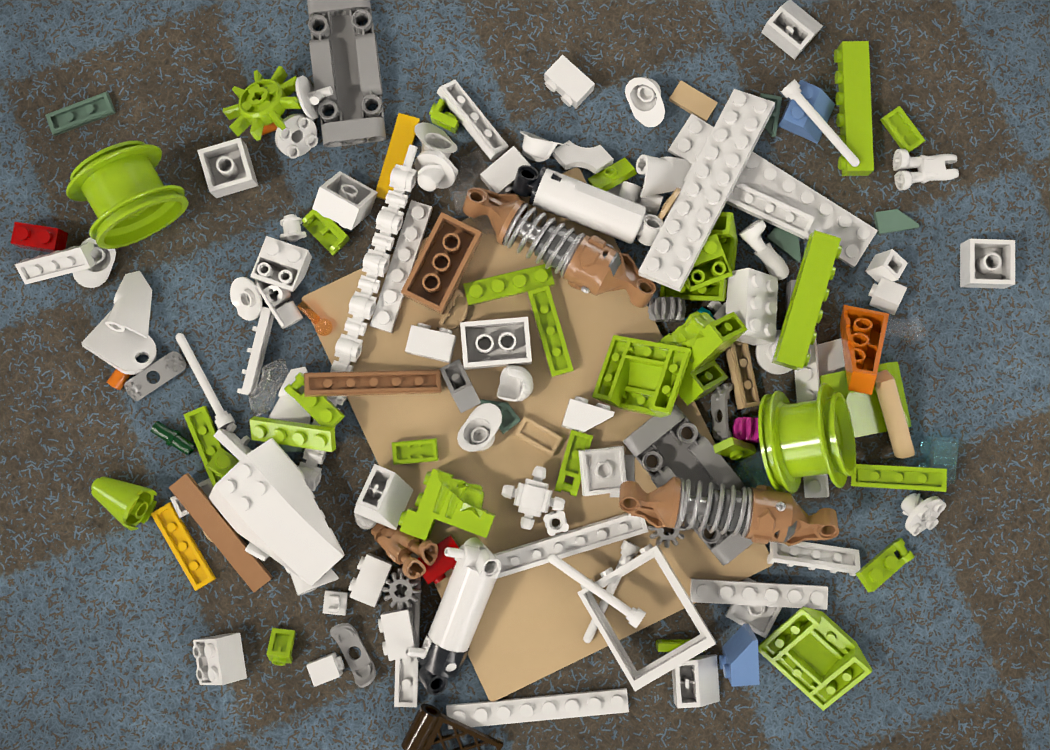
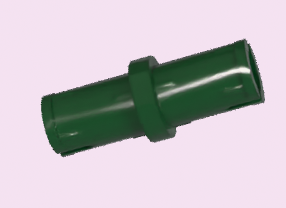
[150,421,196,456]

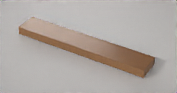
[304,370,442,397]
[169,473,273,592]

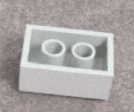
[726,268,778,346]
[460,317,532,370]

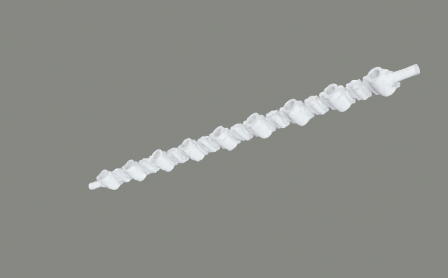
[298,145,418,491]

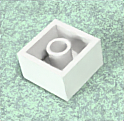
[197,138,259,198]
[312,171,378,230]
[960,239,1015,289]

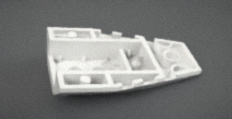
[208,438,345,586]

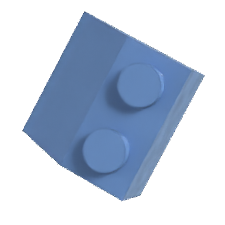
[778,80,835,144]
[719,623,760,687]

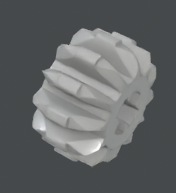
[648,297,686,322]
[647,525,687,548]
[382,571,422,610]

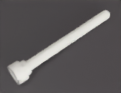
[781,79,860,167]
[176,333,235,429]
[583,540,640,643]
[548,554,646,628]

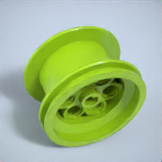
[66,141,189,249]
[758,383,856,493]

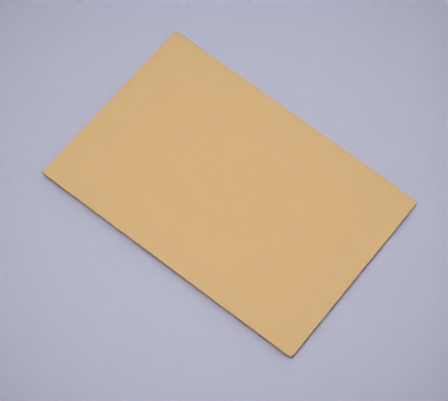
[302,167,773,702]

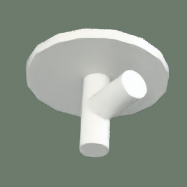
[296,76,333,120]

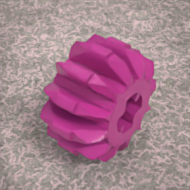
[732,417,760,443]

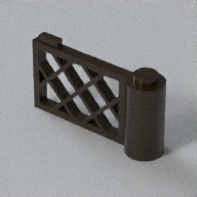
[401,703,503,750]

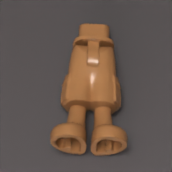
[371,523,438,579]

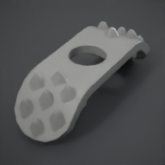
[124,351,186,401]
[711,383,733,443]
[330,623,376,688]

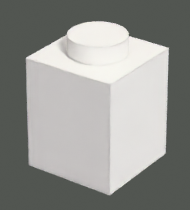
[866,249,908,283]
[868,277,907,315]
[306,652,345,687]

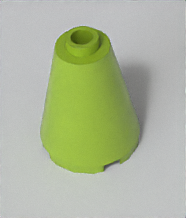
[91,476,157,531]

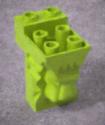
[658,311,748,406]
[398,468,496,541]

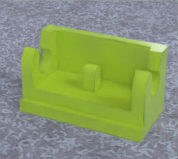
[302,209,351,256]

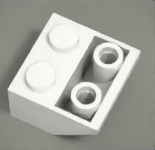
[761,0,823,60]
[250,236,312,292]
[561,396,615,433]
[354,464,413,530]
[193,633,247,685]
[672,654,720,708]

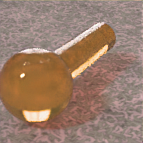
[297,301,333,336]

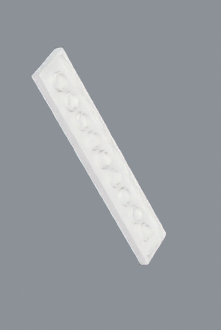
[638,89,775,292]
[668,114,878,268]

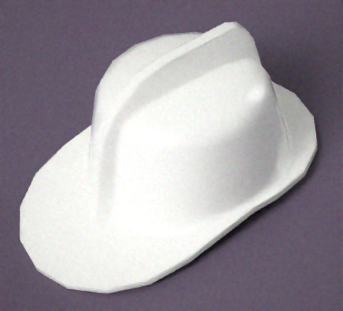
[625,77,665,127]
[414,122,457,159]
[520,131,569,162]
[73,237,116,288]
[457,403,502,452]

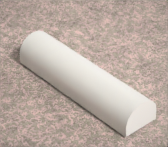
[437,80,509,161]

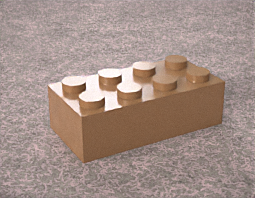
[401,212,483,315]

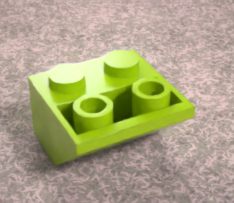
[685,234,733,292]

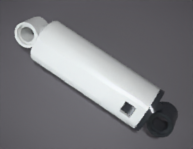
[513,165,664,246]

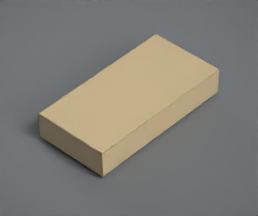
[669,81,718,122]
[514,415,564,457]

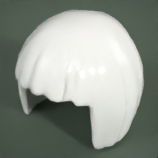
[497,365,534,402]

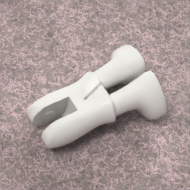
[893,149,959,190]
[739,219,789,280]

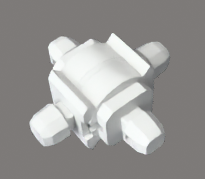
[501,466,565,530]

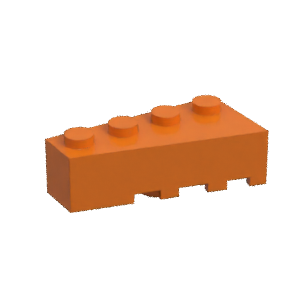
[840,305,889,395]

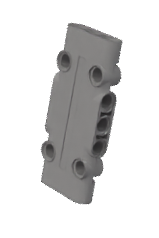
[307,0,386,147]
[623,404,753,566]

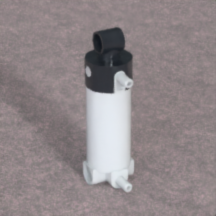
[405,537,501,695]

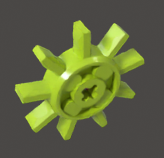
[223,66,301,141]

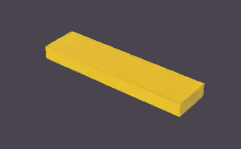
[376,113,420,200]
[151,502,216,591]

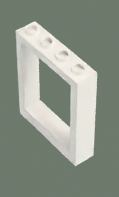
[577,543,716,691]

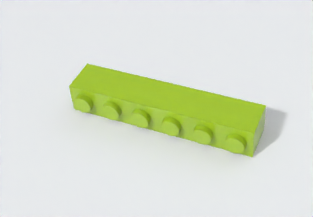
[834,41,874,176]
[772,230,842,371]

